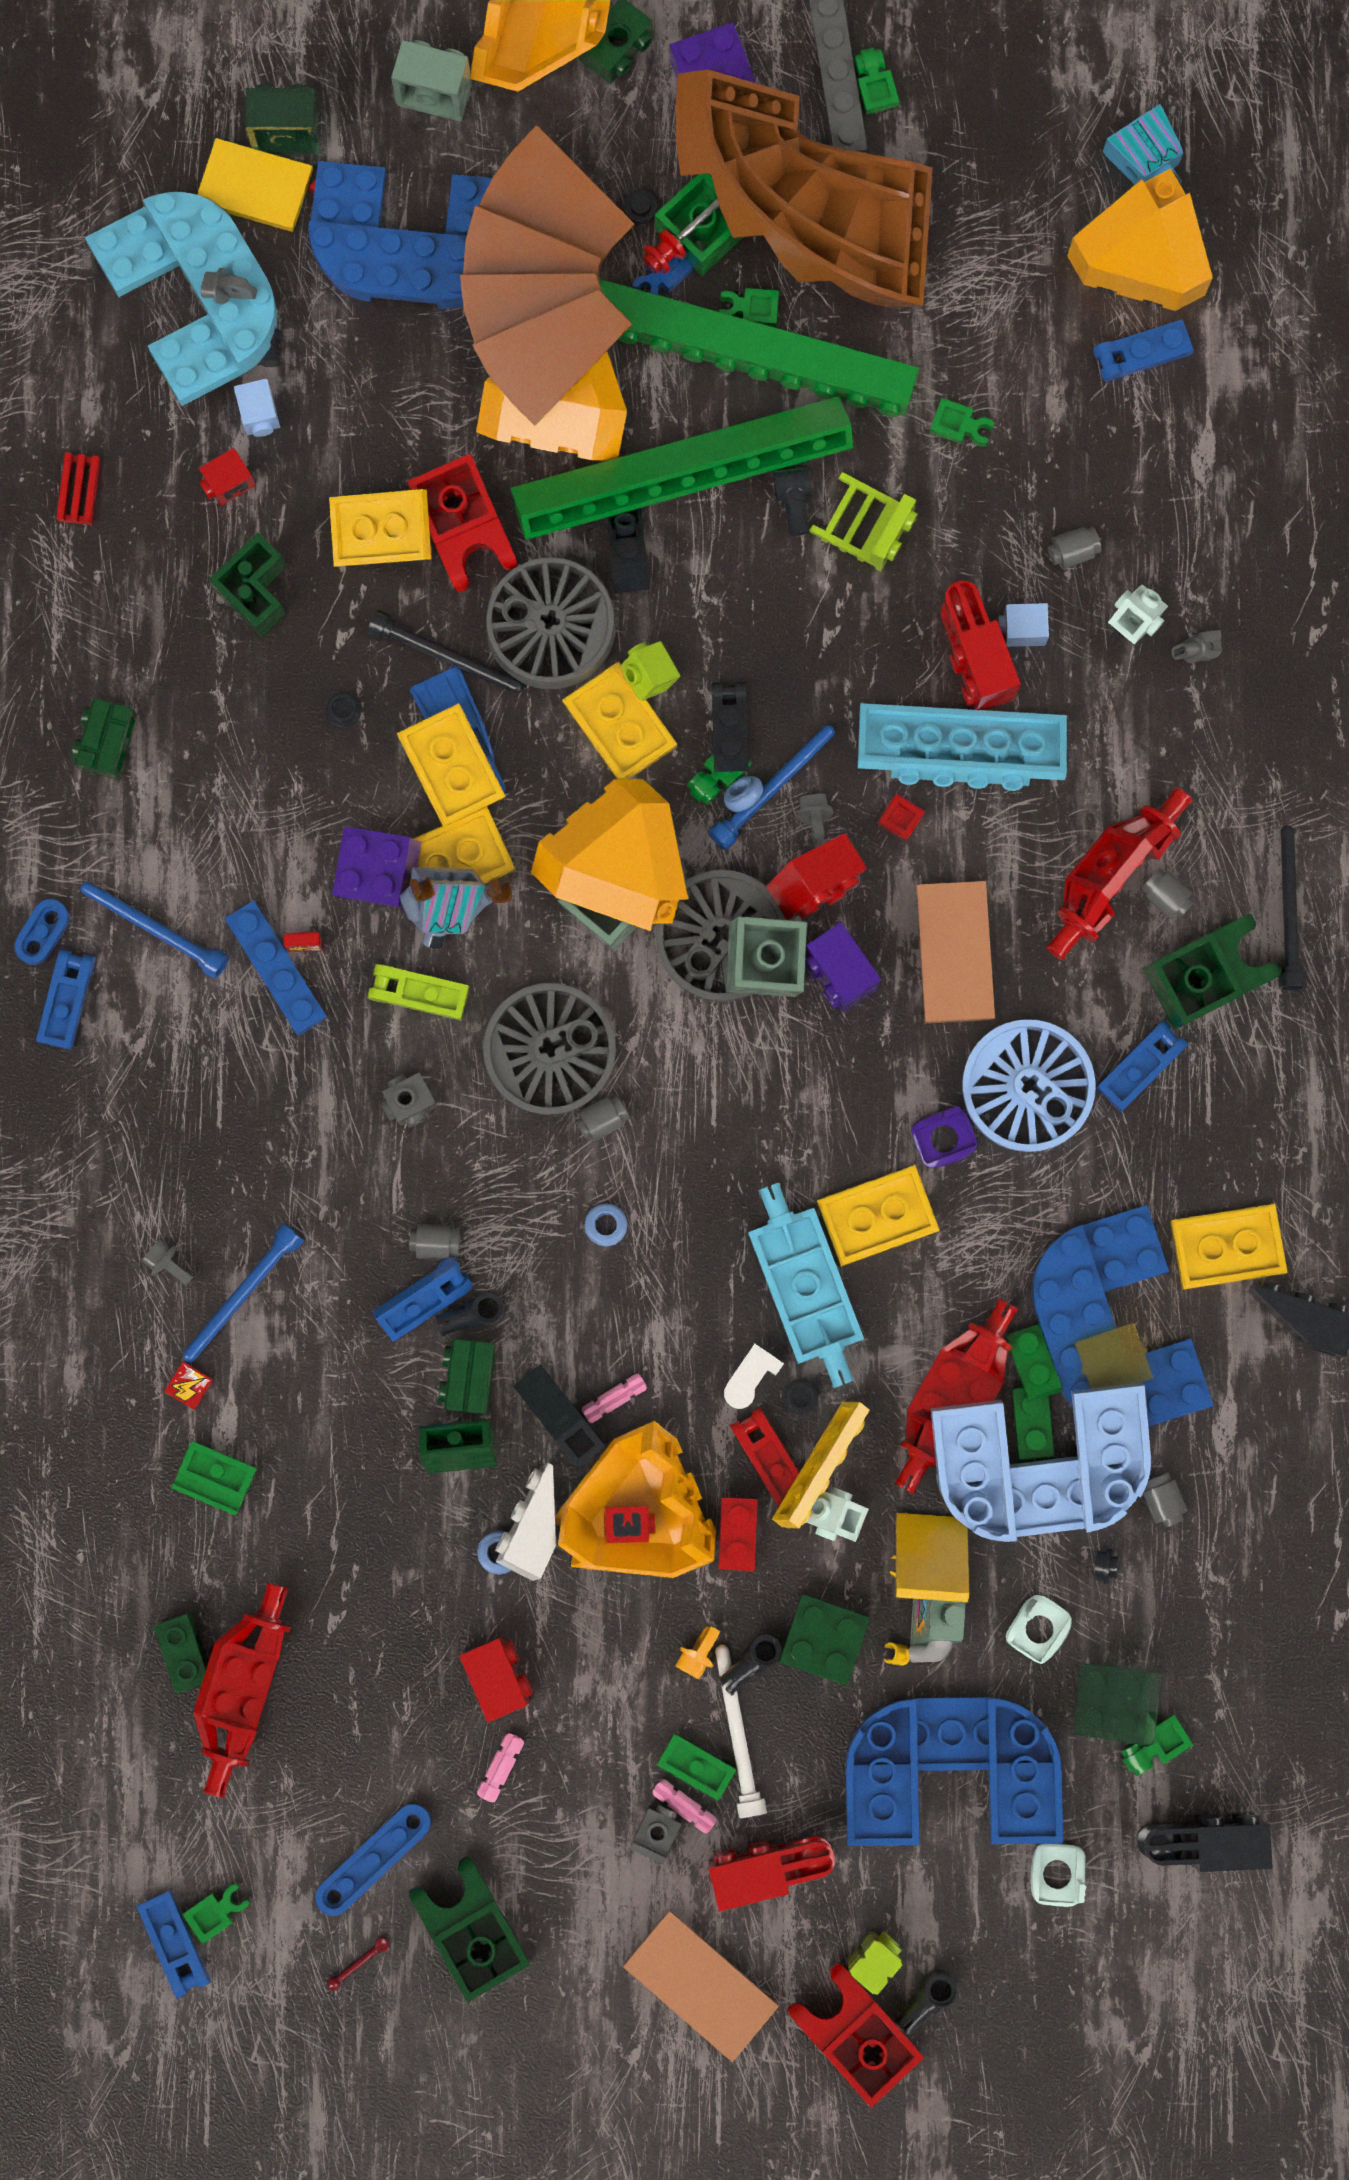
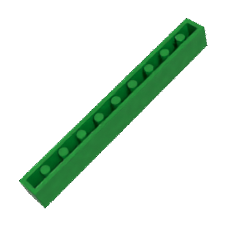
[599,279,919,417]
[511,396,853,540]

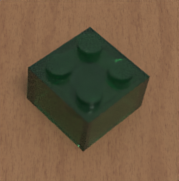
[245,84,322,154]
[1074,1663,1162,1745]

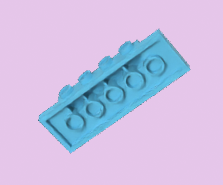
[857,703,1067,791]

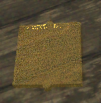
[1075,1323,1153,1388]

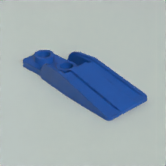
[410,667,506,793]

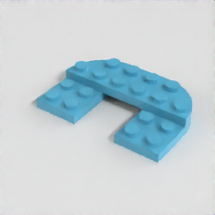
[85,192,278,406]

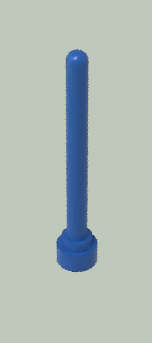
[707,725,835,851]
[80,882,229,979]
[182,1223,305,1363]

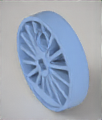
[962,1020,1096,1152]

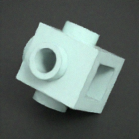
[1108,585,1168,644]
[806,1487,868,1542]

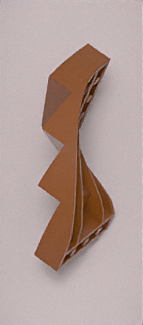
[676,69,933,308]
[460,125,636,426]

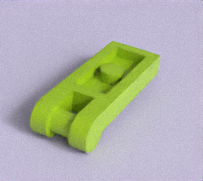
[367,964,470,1021]

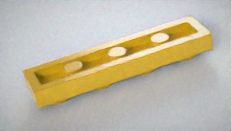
[772,1402,870,1529]

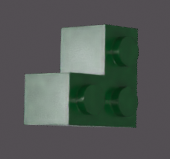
[208,533,286,638]

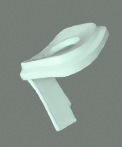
[1006,1595,1072,1664]
[1030,1844,1086,1907]

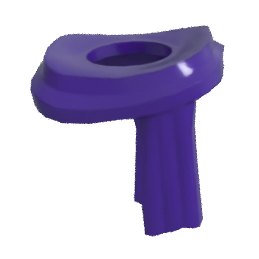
[911,1107,977,1168]

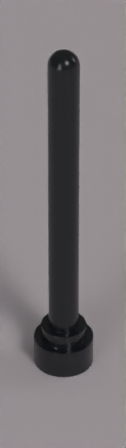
[367,609,523,694]
[1278,825,1307,990]

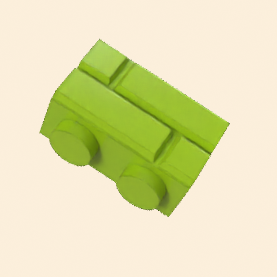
[846,1931,902,1995]

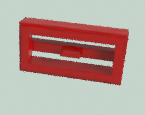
[56,452,101,525]

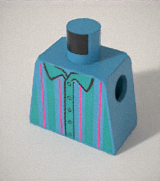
[1103,104,1183,185]

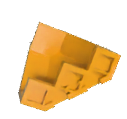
[470,0,610,91]
[1067,168,1213,311]
[476,352,627,461]
[531,779,688,931]
[555,1421,717,1578]

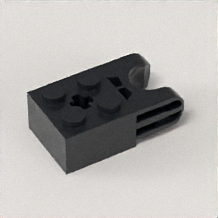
[1136,1812,1273,1872]

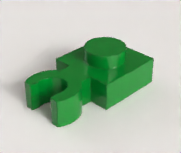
[719,288,779,328]
[929,398,994,447]
[182,1883,251,1945]

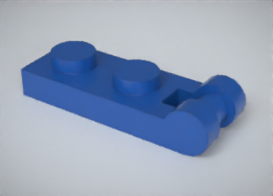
[1093,319,1194,382]
[36,949,96,1050]
[1096,1020,1189,1112]
[373,1257,473,1342]
[136,1890,211,1998]

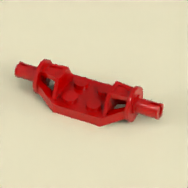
[1046,787,1193,961]
[894,1299,1018,1494]
[193,1582,291,1798]

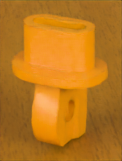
[675,1626,720,1679]

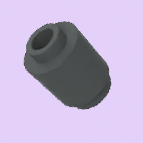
[1048,526,1102,570]
[1142,868,1194,919]
[575,1095,630,1142]
[409,1223,460,1259]
[1143,1472,1188,1528]

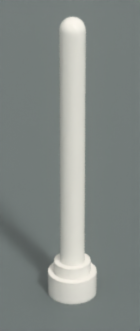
[715,1645,767,1818]

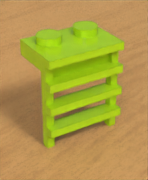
[810,472,918,572]

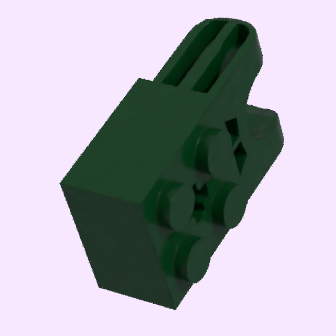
[1142,914,1282,1029]
[409,1856,531,2003]

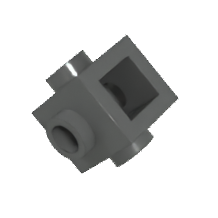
[381,1072,438,1127]

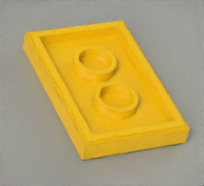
[197,138,313,232]
[329,489,431,567]
[562,661,677,779]
[397,703,505,828]
[414,807,515,884]
[817,1165,940,1267]
[1170,1204,1288,1290]
[896,1513,969,1602]

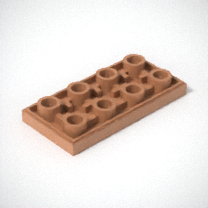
[916,881,995,1024]
[623,1910,779,2063]

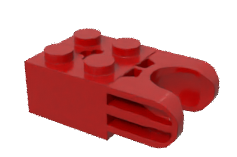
[407,454,518,593]
[940,581,1021,710]
[708,1835,835,1912]
[787,1962,924,2108]

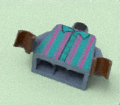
[400,867,512,949]

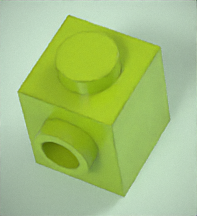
[620,641,681,701]

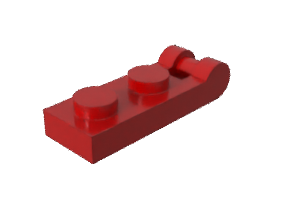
[729,1407,799,1508]

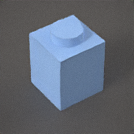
[234,379,280,437]
[997,603,1049,647]

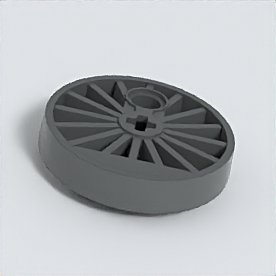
[486,557,616,689]
[656,870,786,1002]
[483,983,616,1115]

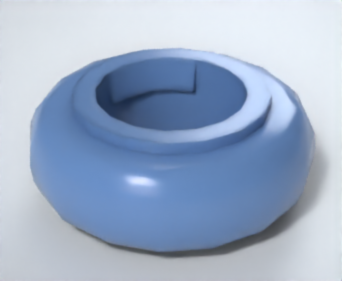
[724,776,763,812]
[584,1203,628,1247]
[477,1530,511,1575]

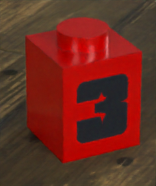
[199,448,256,506]
[603,1506,655,1543]

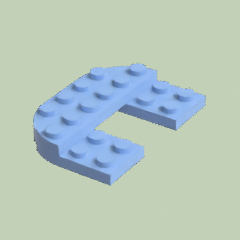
[930,1382,1151,1542]

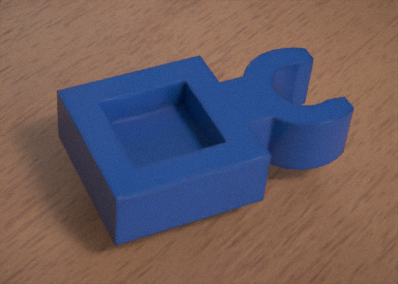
[632,257,693,295]

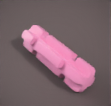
[582,1374,647,1423]
[477,1733,524,1802]
[652,1779,716,1834]

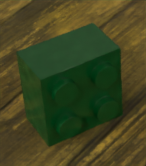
[778,1593,870,1686]

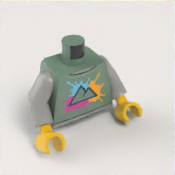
[884,1555,966,1666]

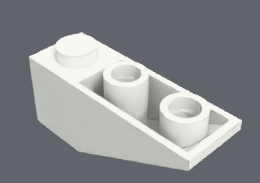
[495,1463,556,1581]

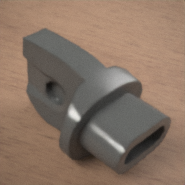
[200,268,258,304]
[1172,630,1222,664]
[797,794,834,849]
[142,1239,193,1285]

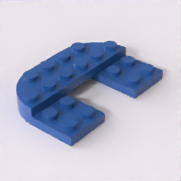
[309,161,492,309]
[1031,1205,1214,1427]
[845,1697,1063,1846]

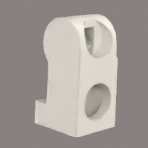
[724,1344,784,1409]

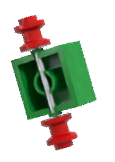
[643,173,744,277]

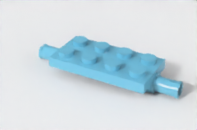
[748,1183,864,1388]

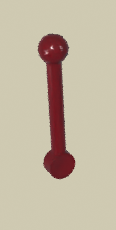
[327,1937,389,1991]

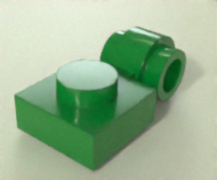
[854,47,899,115]
[687,754,752,805]
[1121,1714,1193,1776]

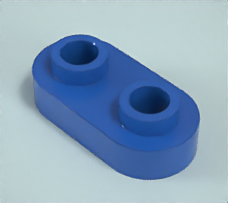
[15,899,70,965]

